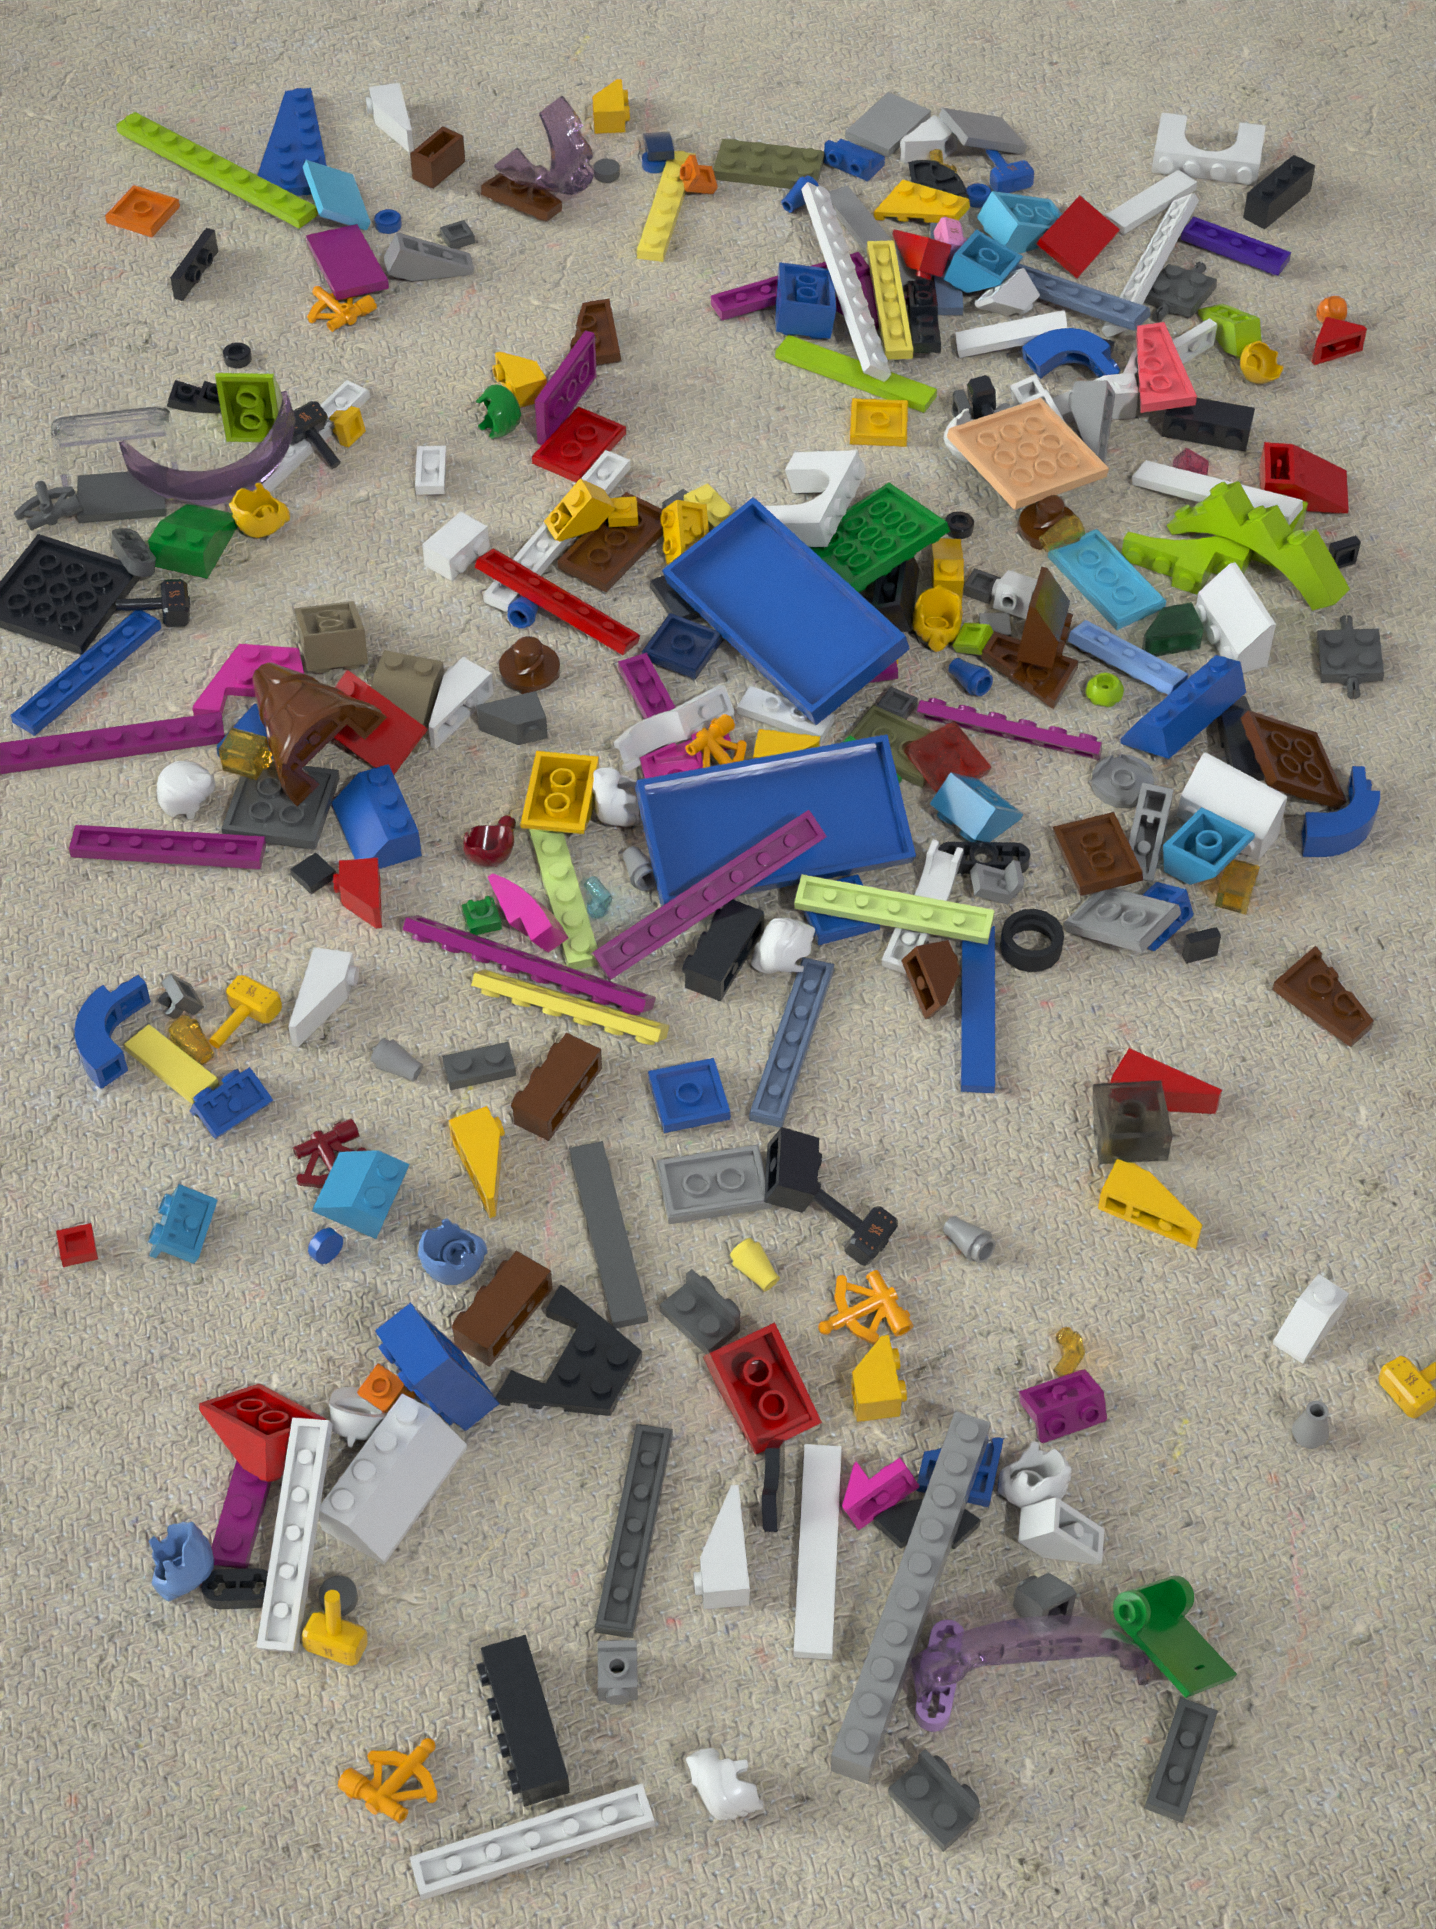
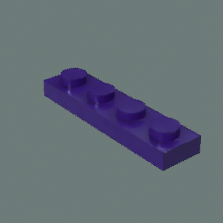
[1180,216,1291,276]

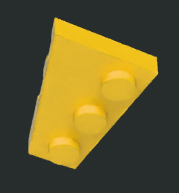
[874,179,970,223]

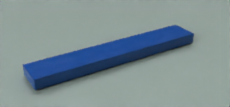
[10,610,162,736]
[961,926,995,1093]

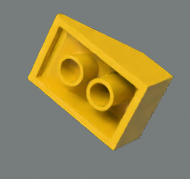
[520,751,599,834]

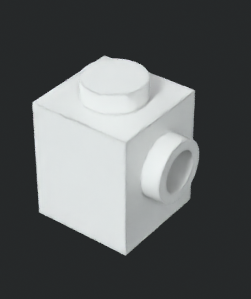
[992,570,1037,619]

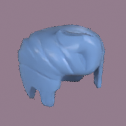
[418,1219,488,1285]
[148,1521,214,1602]

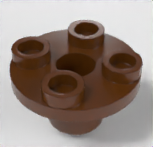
[1018,495,1078,550]
[499,636,560,694]

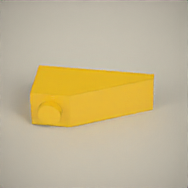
[931,538,964,604]
[449,1106,505,1218]
[1098,1159,1203,1249]

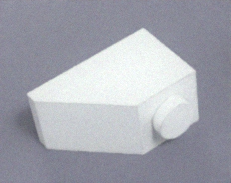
[974,268,1040,316]
[1273,1274,1349,1364]
[1018,1497,1104,1564]

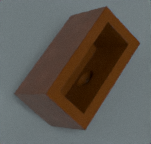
[410,126,466,189]

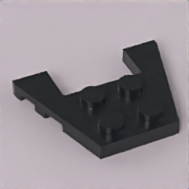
[496,1285,642,1416]

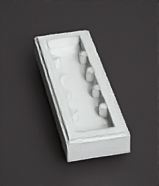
[737,686,834,743]

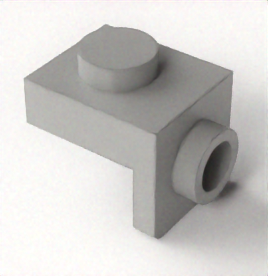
[970,860,1024,904]

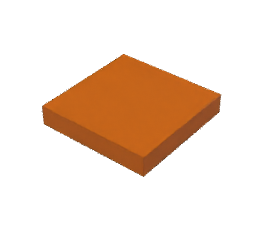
[105,185,180,237]

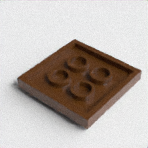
[1241,710,1347,809]

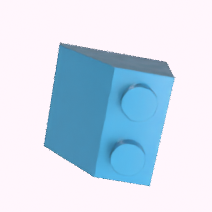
[944,229,1023,293]
[930,772,1024,842]
[1163,807,1255,885]
[312,1150,410,1239]

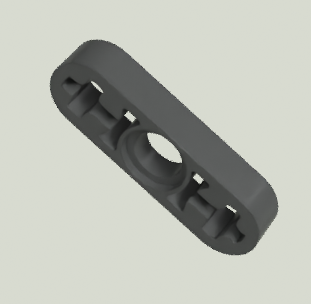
[111,528,156,577]

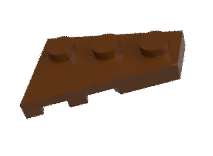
[481,164,562,221]
[570,298,621,365]
[982,631,1078,709]
[1272,945,1374,1047]

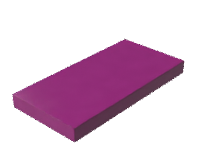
[306,224,389,300]
[535,331,597,445]

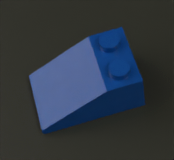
[775,262,836,339]

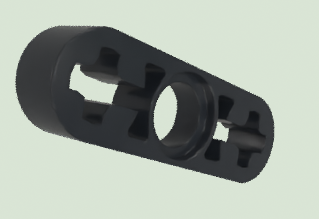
[938,842,1030,874]

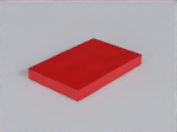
[1036,195,1120,279]
[532,406,626,483]

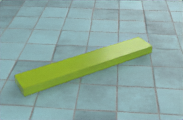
[775,335,937,413]

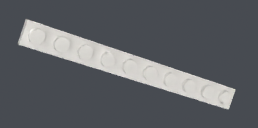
[801,182,891,382]

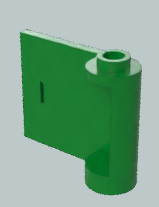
[1113,1575,1237,1698]

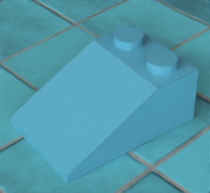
[977,191,1062,253]

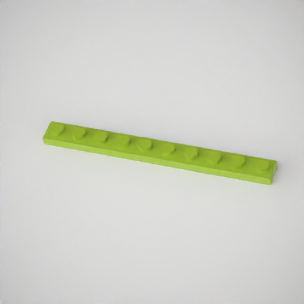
[116,112,318,229]

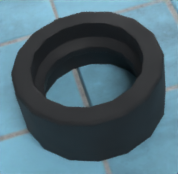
[1000,909,1064,972]

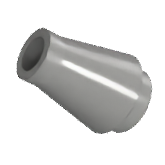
[623,846,656,891]
[370,1038,423,1082]
[943,1216,996,1263]
[1292,1401,1329,1449]

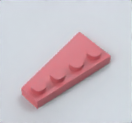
[1136,322,1197,413]

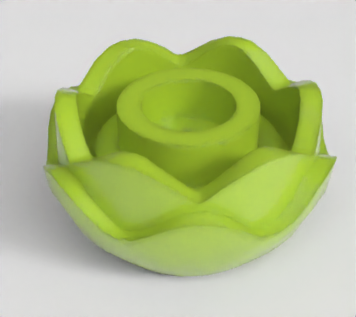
[1086,673,1124,707]

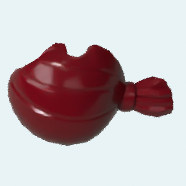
[463,815,516,869]

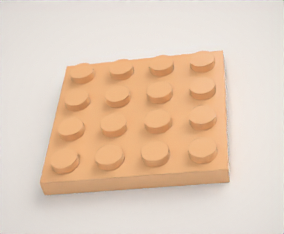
[947,398,1109,510]

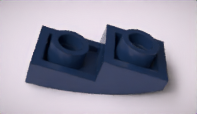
[643,131,675,161]

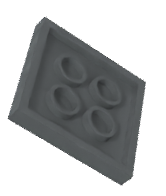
[222,758,340,850]

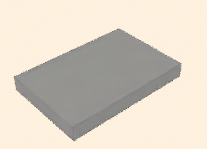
[845,92,931,157]
[939,108,1027,154]
[1063,888,1181,953]
[656,1145,772,1224]

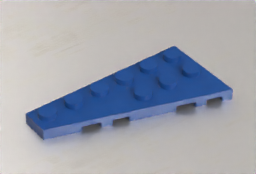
[258,88,327,196]

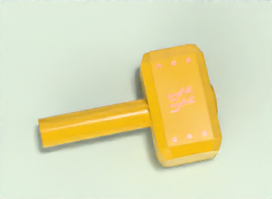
[209,975,282,1049]
[1378,1355,1436,1419]
[302,1590,368,1666]

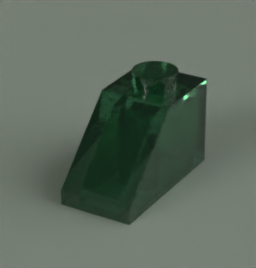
[1142,602,1204,657]

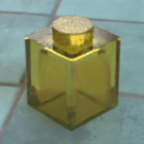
[219,727,272,780]
[1215,859,1260,915]

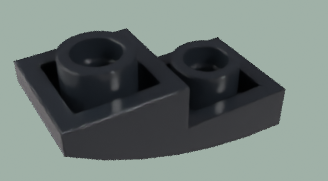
[167,380,221,413]

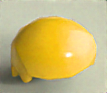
[1240,341,1283,384]

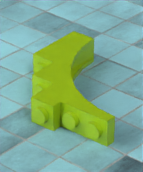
[1167,481,1350,610]
[1121,494,1308,595]

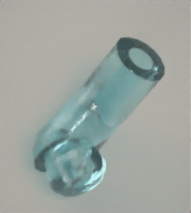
[584,876,613,919]

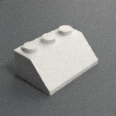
[1194,562,1276,673]
[1177,752,1288,861]

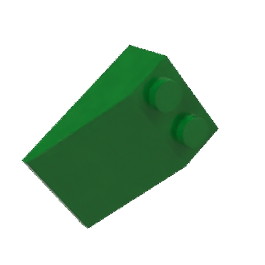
[148,503,238,579]

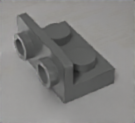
[660,1269,740,1355]
[888,1749,981,1852]

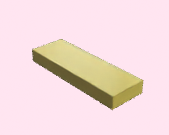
[124,1024,219,1105]

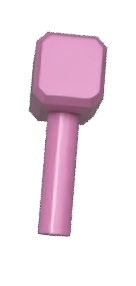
[933,217,968,261]

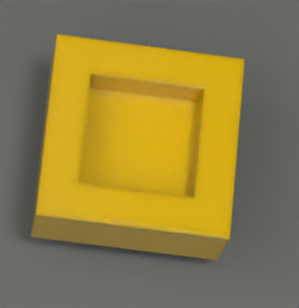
[608,497,638,527]

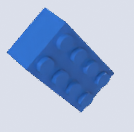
[375,1303,500,1431]

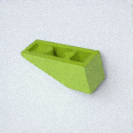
[1198,303,1262,359]

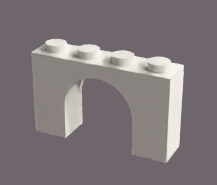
[1152,113,1266,186]
[764,450,866,547]

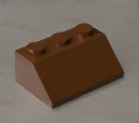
[1016,567,1073,669]

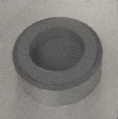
[594,158,620,183]
[319,1576,358,1616]

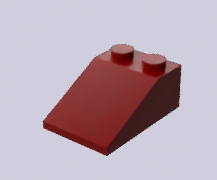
[334,670,428,775]
[703,1322,822,1455]
[199,1383,326,1482]

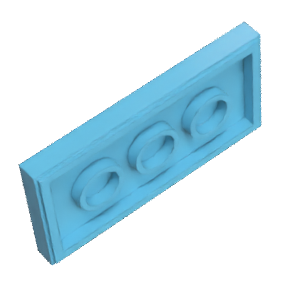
[1048,529,1166,630]

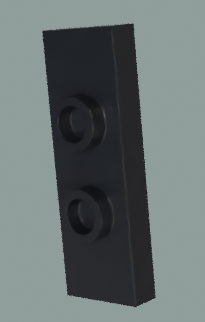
[170,228,218,301]

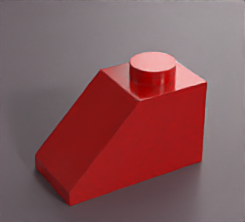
[333,858,382,929]

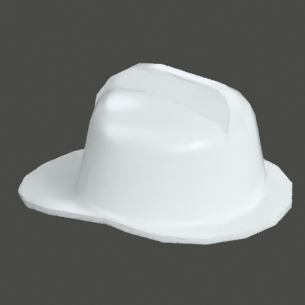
[329,1387,388,1448]

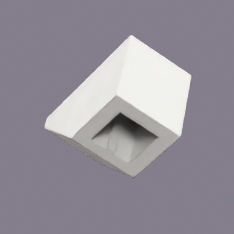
[900,115,958,163]

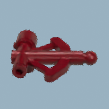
[292,1118,367,1188]

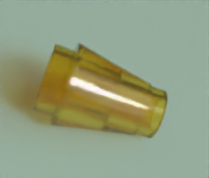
[1039,514,1085,552]
[168,1015,215,1065]

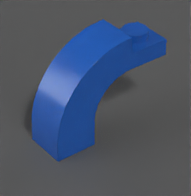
[1022,328,1120,379]
[1301,766,1380,857]
[74,975,151,1089]

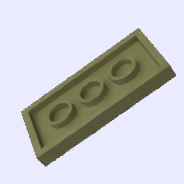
[713,139,824,189]

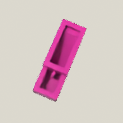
[488,873,569,953]

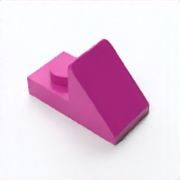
[842,1458,920,1530]

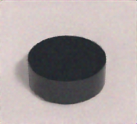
[223,342,252,369]
[945,511,974,539]

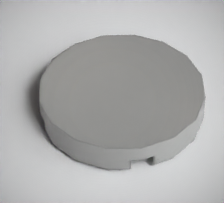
[1091,754,1154,808]

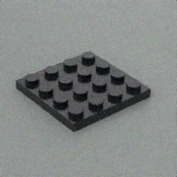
[0,534,141,655]

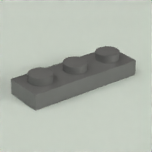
[1144,1697,1218,1823]

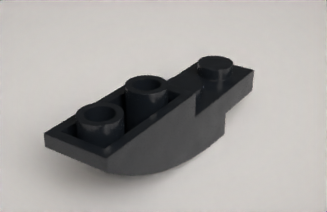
[907,278,941,353]

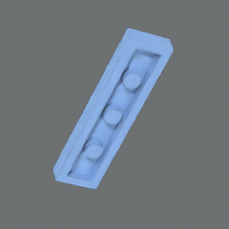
[1068,620,1188,695]

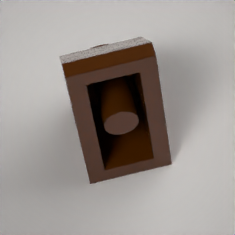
[901,940,961,1020]

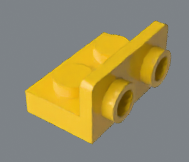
[660,500,709,565]

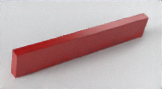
[475,548,641,655]

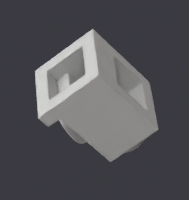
[598,1640,638,1705]

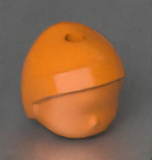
[1316,296,1348,324]

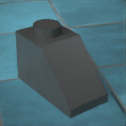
[476,691,548,745]
[1013,1572,1077,1643]

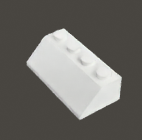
[319,1393,467,1565]

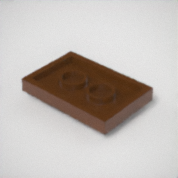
[1053,812,1143,896]

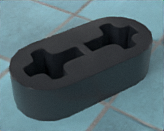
[201,1568,268,1609]

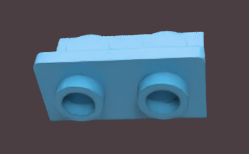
[148,1184,218,1264]

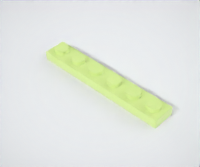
[528,829,598,970]
[794,874,995,945]

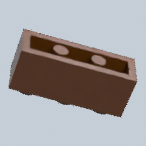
[511,1032,602,1141]
[452,1250,553,1367]

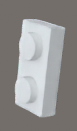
[415,446,447,495]

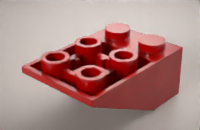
[1259,442,1349,514]

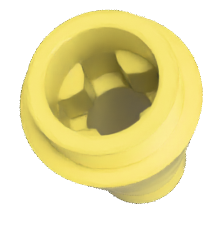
[730,1238,780,1292]

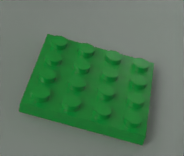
[809,482,950,592]

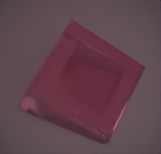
[1172,448,1209,476]

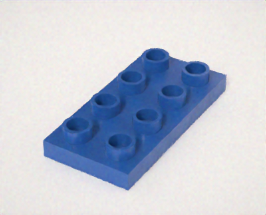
[662,497,910,725]
[635,734,916,907]

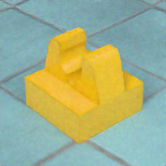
[329,406,366,448]

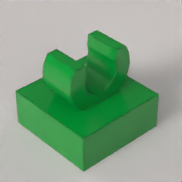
[462,896,502,935]

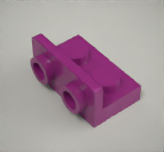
[1019,1369,1107,1443]

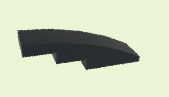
[1217,696,1265,781]

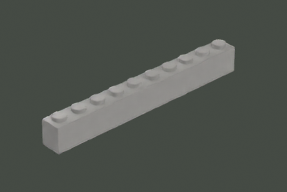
[831,1411,991,1784]

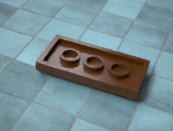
[558,492,663,593]

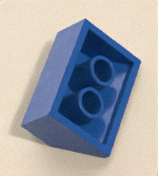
[331,764,422,869]

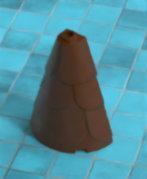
[252,662,387,807]

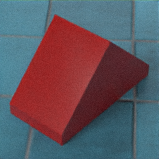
[1312,316,1367,366]

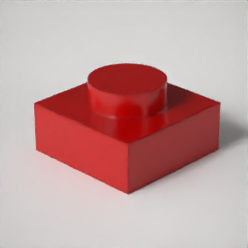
[56,1223,99,1267]

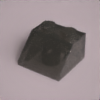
[1092,1080,1173,1164]

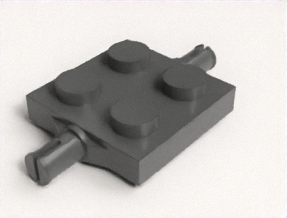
[1143,261,1217,322]
[1317,615,1384,699]

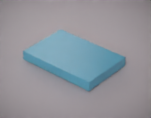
[303,160,371,230]

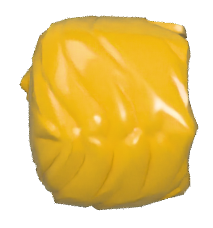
[229,483,290,538]
[912,585,963,652]

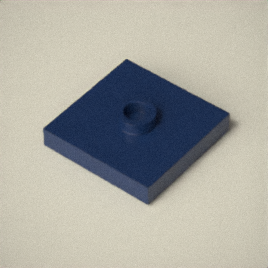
[642,613,723,679]

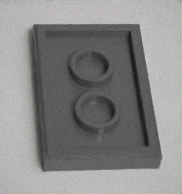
[77,468,167,523]

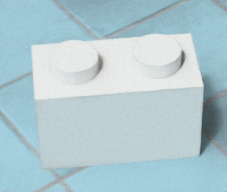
[422,511,489,581]

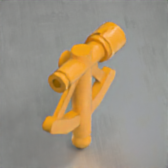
[307,286,377,332]
[685,714,747,768]
[818,1270,914,1345]
[338,1738,438,1824]

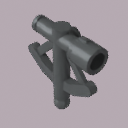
[14,481,84,531]

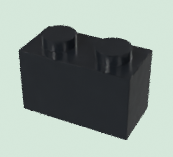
[764,1127,822,1213]

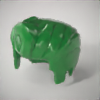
[476,384,521,439]

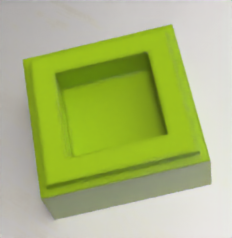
[953,622,994,655]

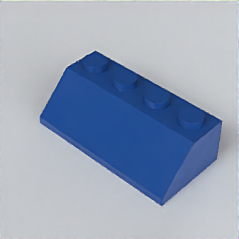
[1120,655,1246,759]

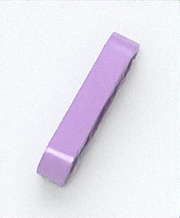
[915,1620,966,1732]

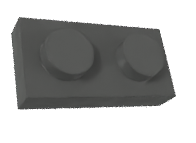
[442,1042,516,1090]

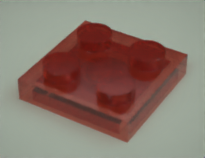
[904,721,992,793]

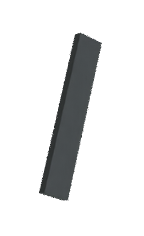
[569,1141,648,1329]
[595,1424,673,1638]

